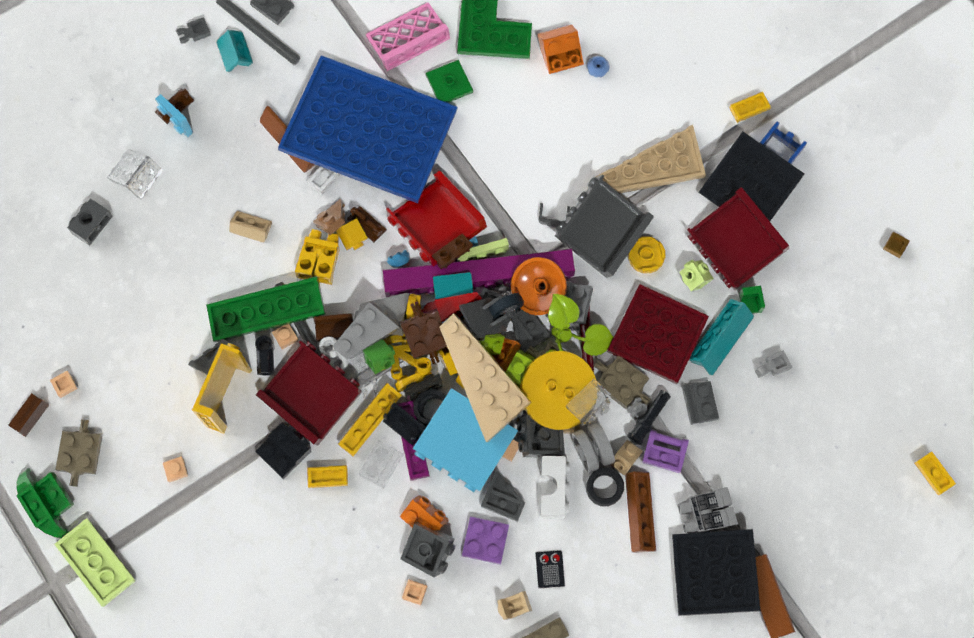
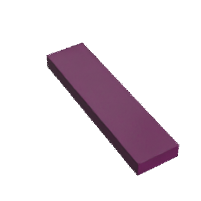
[397,401,430,481]

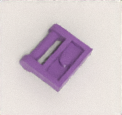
[642,430,689,474]

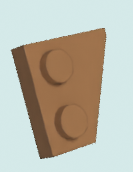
[313,199,345,235]

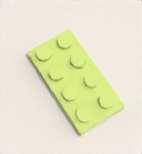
[54,518,136,607]

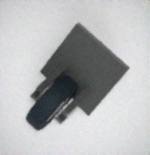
[459,293,524,340]

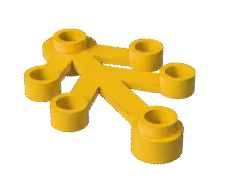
[382,334,432,380]

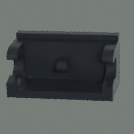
[383,402,425,446]

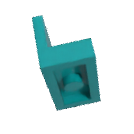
[216,30,253,72]
[433,272,473,300]

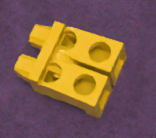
[295,229,340,285]

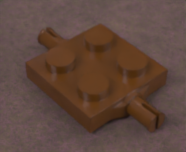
[400,302,447,364]

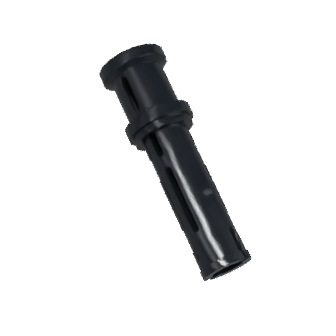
[627,390,671,445]

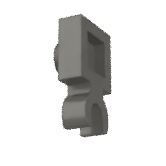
[176,17,211,44]

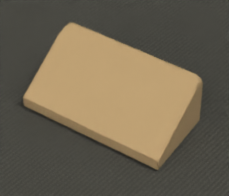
[229,211,272,242]

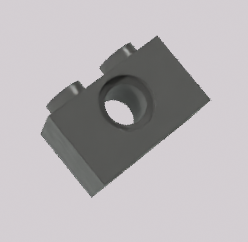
[67,198,113,246]

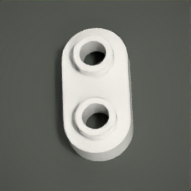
[319,337,348,371]

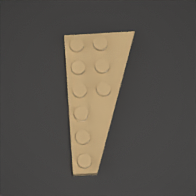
[596,124,706,194]
[440,314,532,442]

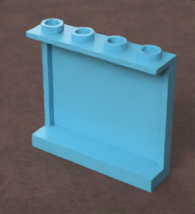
[413,388,518,492]

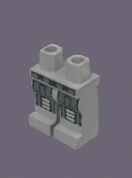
[677,487,738,533]

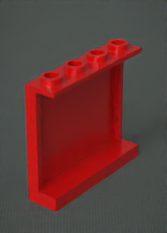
[386,170,487,266]

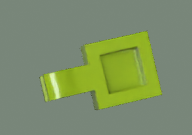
[478,334,505,355]

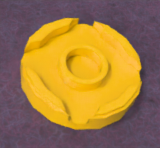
[628,236,666,274]

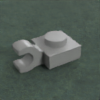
[755,350,792,378]

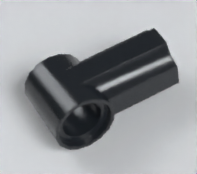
[255,335,275,376]

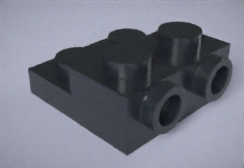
[255,422,311,479]

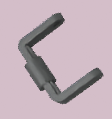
[538,203,570,227]

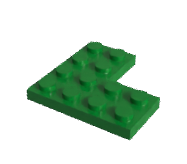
[457,0,532,59]

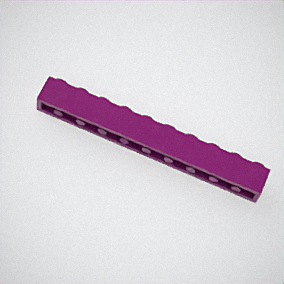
[383,249,575,297]

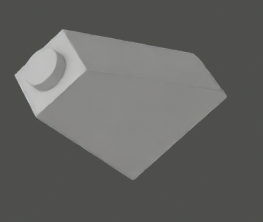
[354,293,410,336]

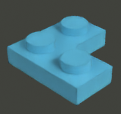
[155,94,193,137]

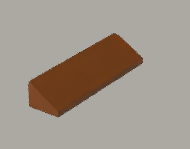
[260,106,315,173]
[625,471,656,553]
[756,554,795,638]

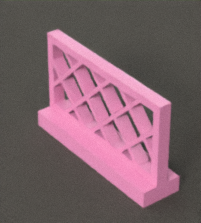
[365,2,450,71]

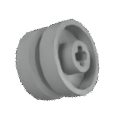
[572,422,615,473]

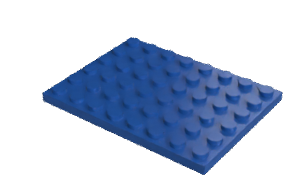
[278,55,458,203]

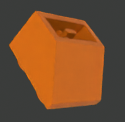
[537,25,584,74]

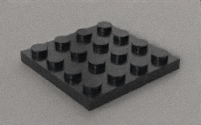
[698,131,805,221]
[672,529,761,616]

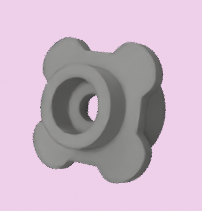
[627,397,647,420]

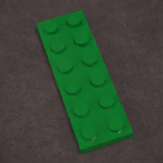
[206,277,326,342]

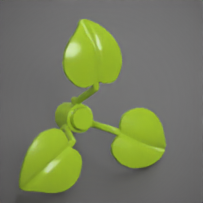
[546,294,614,356]

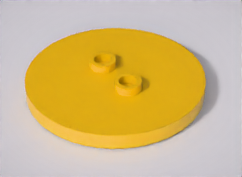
[520,351,597,430]

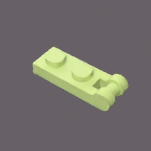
[457,238,509,262]

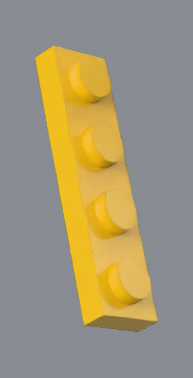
[337,383,402,456]

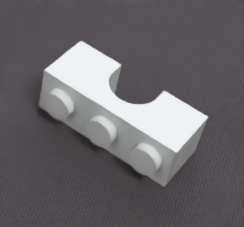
[540,456,570,519]

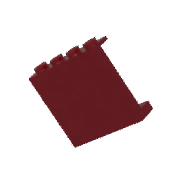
[687,187,790,290]
[256,340,363,446]

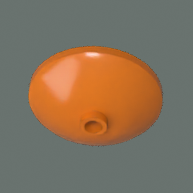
[511,257,567,315]

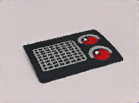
[535,550,565,588]

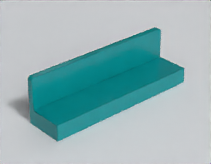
[689,299,754,375]

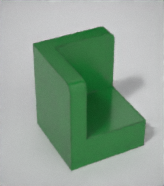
[739,285,765,314]

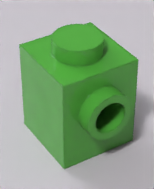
[363,339,395,374]

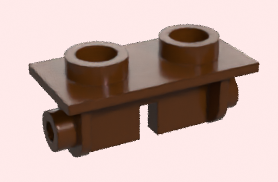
[155,88,194,124]
[347,206,387,243]
[432,234,473,270]

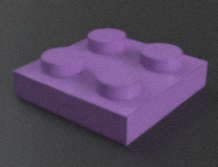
[462,516,509,565]

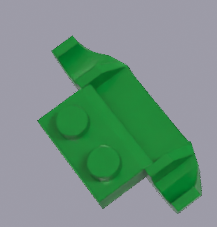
[16,468,74,538]

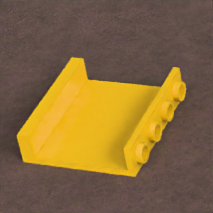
[192,343,252,434]

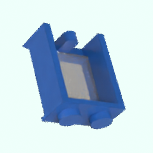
[760,122,807,164]

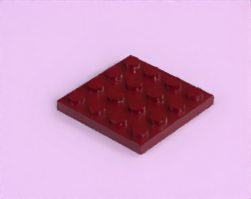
[607,284,709,384]

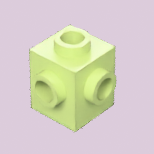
[679,260,714,291]

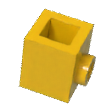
[336,218,368,251]

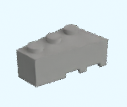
[332,302,402,360]

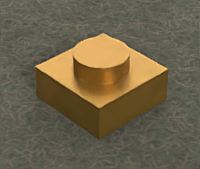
[883,232,910,258]

